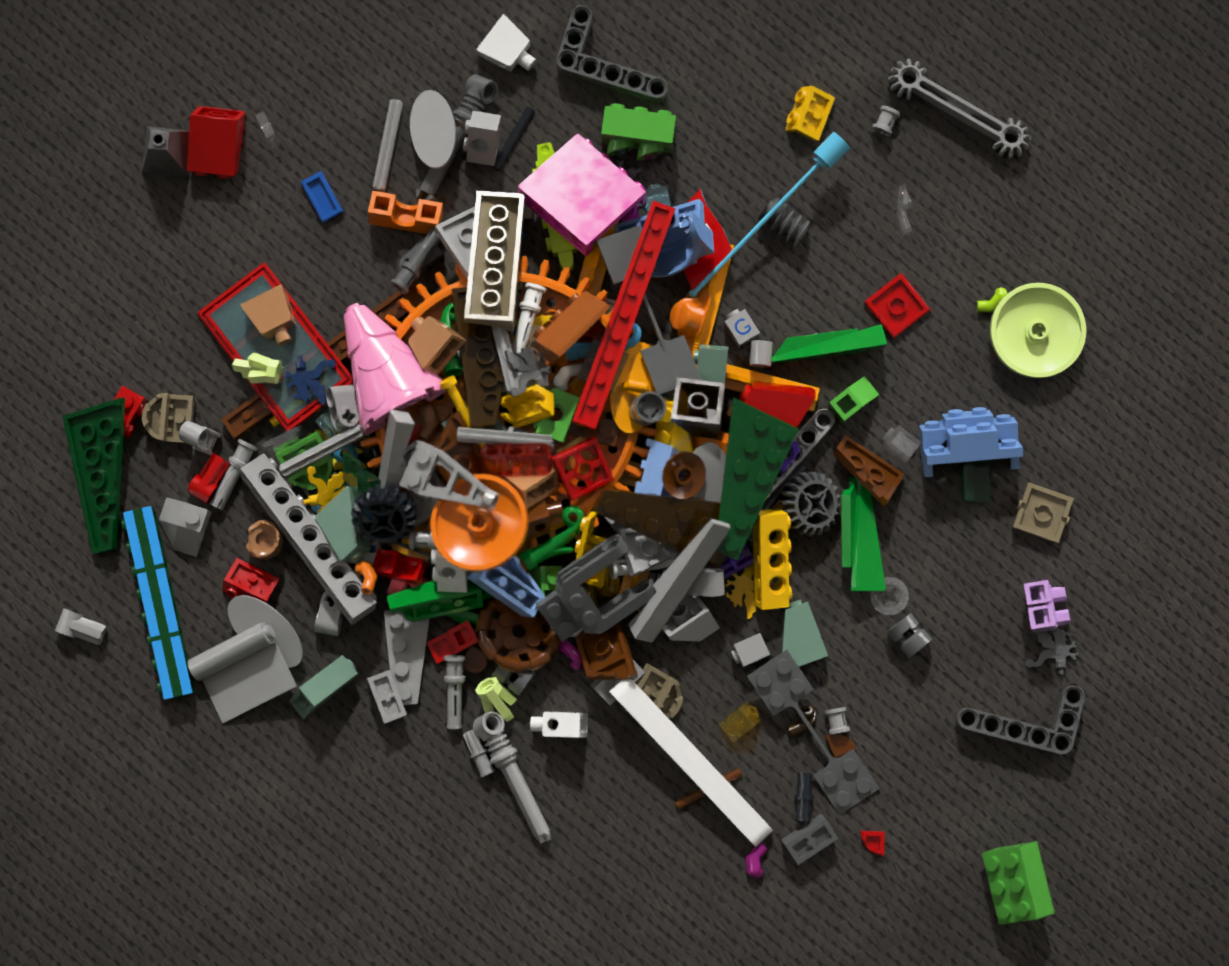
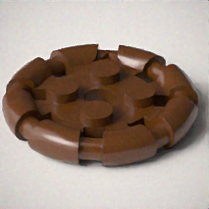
[476,597,561,673]

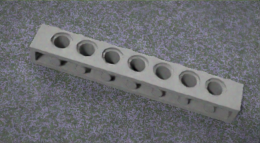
[240,453,377,625]

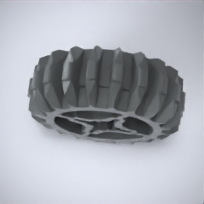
[779,472,842,536]

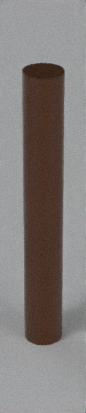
[675,768,742,810]

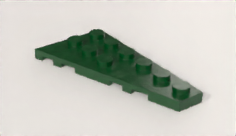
[62,398,125,555]
[715,398,799,561]

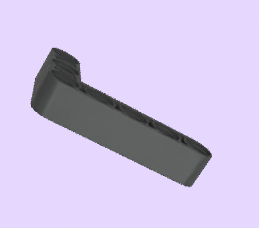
[557,5,668,103]
[955,686,1085,754]

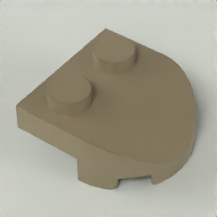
[142,393,195,444]
[635,663,683,719]

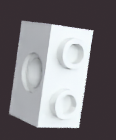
[431,548,469,593]

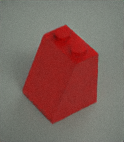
[187,106,246,179]
[739,381,816,428]

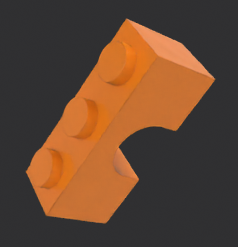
[368,191,443,234]

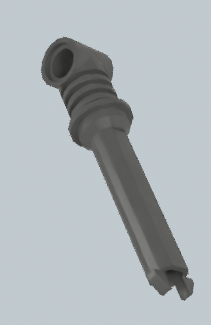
[416,74,498,201]

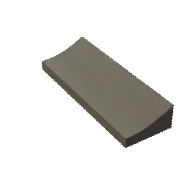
[464,191,525,332]

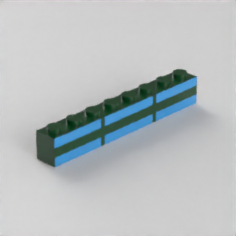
[121,506,196,700]

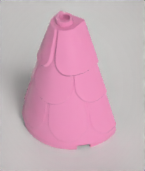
[344,303,447,436]

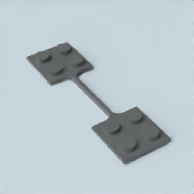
[596,225,702,395]
[747,650,880,815]

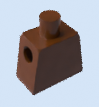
[525,498,563,541]

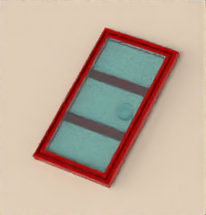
[197,262,353,434]

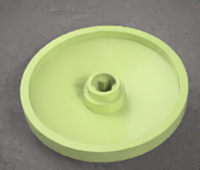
[990,283,1086,378]

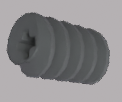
[757,197,810,247]

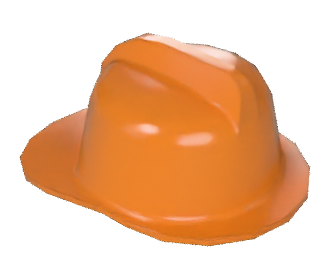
[670,287,711,341]

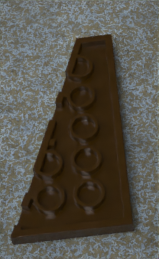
[451,282,523,429]
[592,488,726,569]

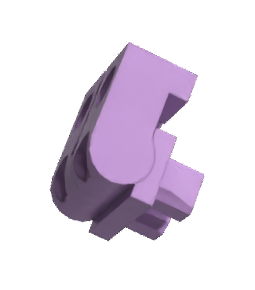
[1024,580,1071,633]

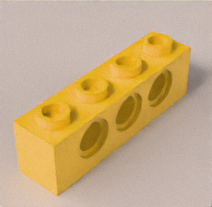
[753,509,792,610]

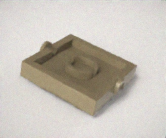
[1012,482,1074,543]

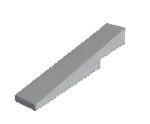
[371,409,415,549]
[628,519,731,643]

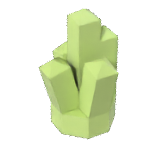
[232,353,282,384]
[476,677,517,722]

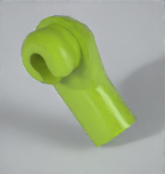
[977,288,1008,313]

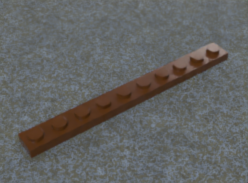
[221,281,424,440]

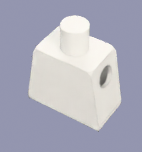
[476,14,536,72]
[530,712,588,738]

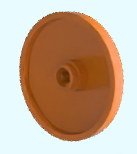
[431,474,528,572]

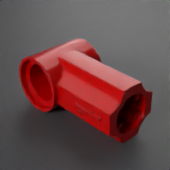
[187,453,230,504]

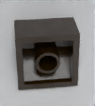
[671,377,725,439]

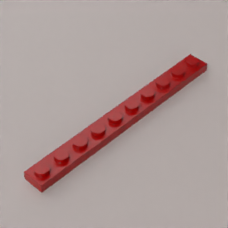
[572,201,675,431]

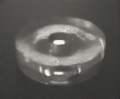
[255,111,281,149]

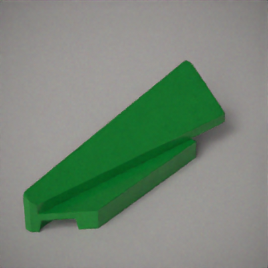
[841,477,886,592]

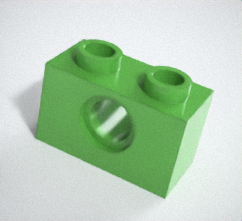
[533,388,580,445]

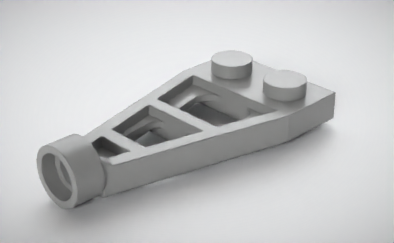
[399,440,499,511]

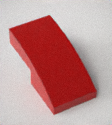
[372,549,427,584]
[426,620,478,664]

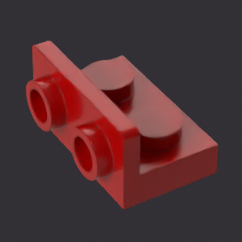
[114,385,148,441]
[222,558,280,604]

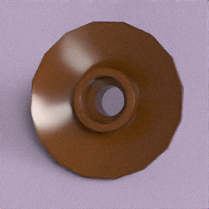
[662,451,706,499]

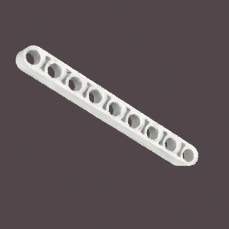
[609,679,773,847]

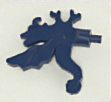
[284,356,336,406]

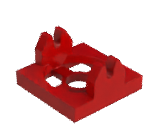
[551,436,615,501]

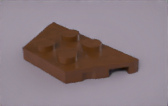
[434,412,497,486]
[576,600,638,680]

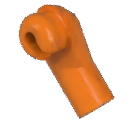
[355,560,377,595]

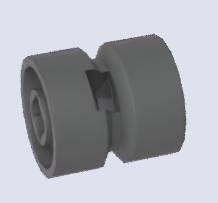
[629,391,666,427]
[887,613,932,658]
[491,653,536,697]

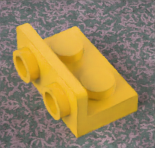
[785,86,835,141]

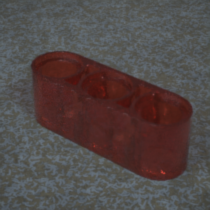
[480,443,552,476]

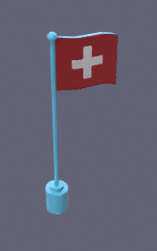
[684,132,850,298]

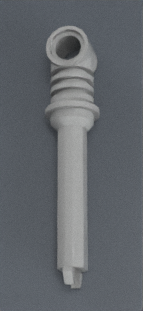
[473,711,551,843]

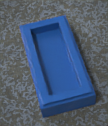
[301,171,344,224]

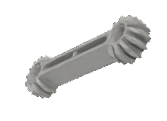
[888,59,1031,159]

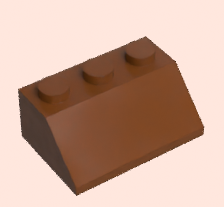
[531,291,610,364]

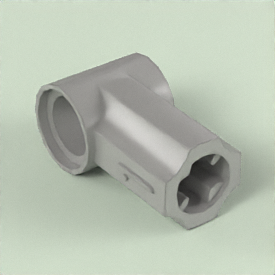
[749,340,773,369]
[55,608,107,645]

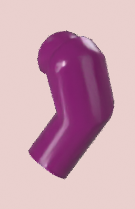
[559,640,583,670]
[745,842,769,879]

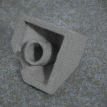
[159,497,212,557]
[662,595,720,641]

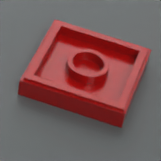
[864,273,931,339]

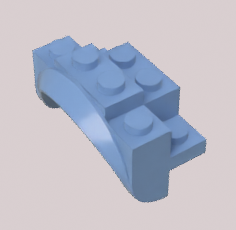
[614,199,714,278]
[919,407,1023,477]

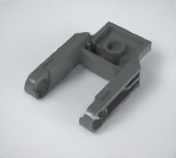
[535,535,656,642]

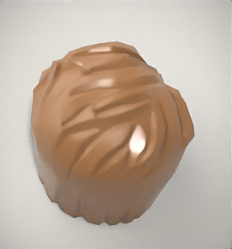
[246,520,283,560]

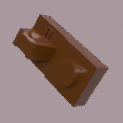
[569,417,621,448]

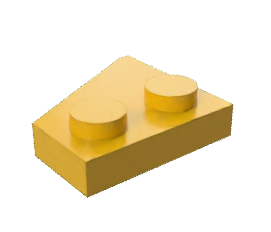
[654,398,697,453]

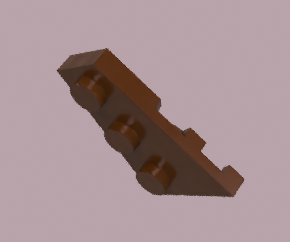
[833,435,905,507]

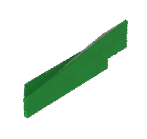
[771,324,887,364]
[387,571,494,622]

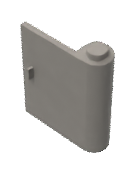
[188,622,297,723]

